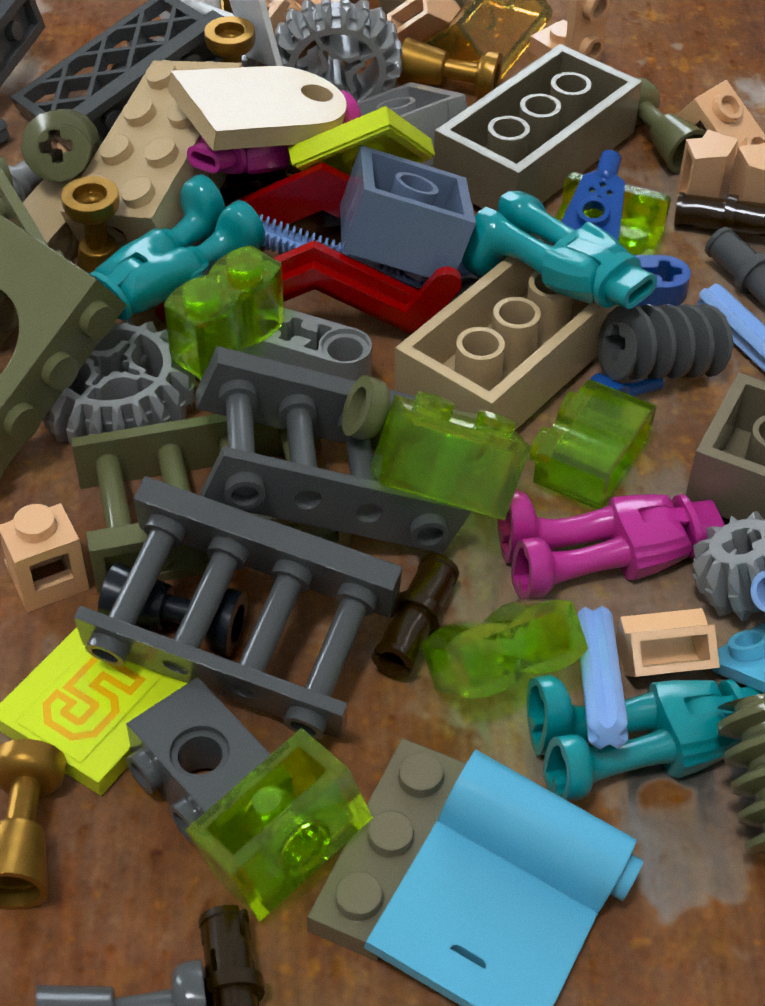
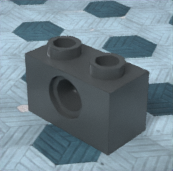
[126,677,289,860]

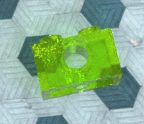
[185,728,373,922]

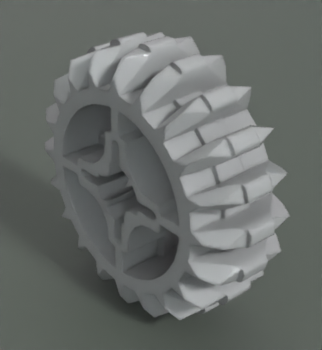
[275,0,403,102]
[42,318,196,445]

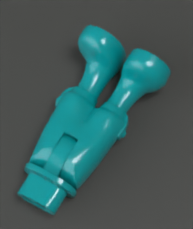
[89,174,265,321]

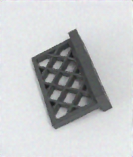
[11,0,224,150]

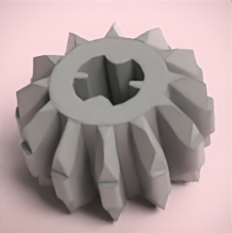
[692,511,765,622]

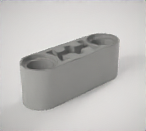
[211,296,372,381]

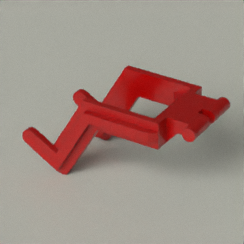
[155,162,461,335]

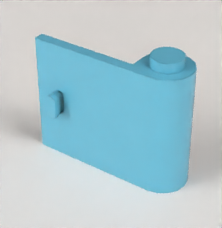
[364,749,644,1006]

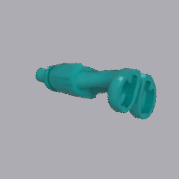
[462,191,657,309]
[526,675,763,802]

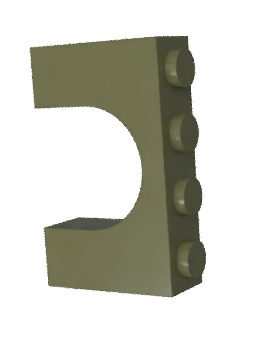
[0,214,127,480]

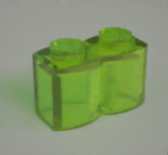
[164,245,284,379]
[529,380,657,509]
[421,599,588,698]

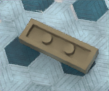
[307,738,466,962]

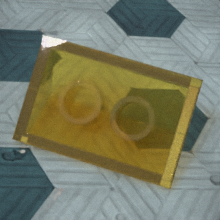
[422,0,553,81]

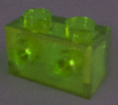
[370,391,531,521]

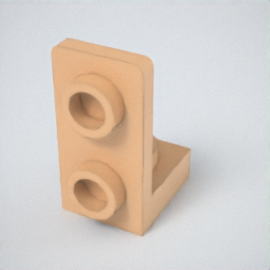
[529,0,610,61]
[677,79,765,167]

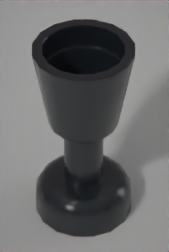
[98,562,249,657]

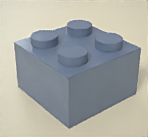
[340,145,476,283]

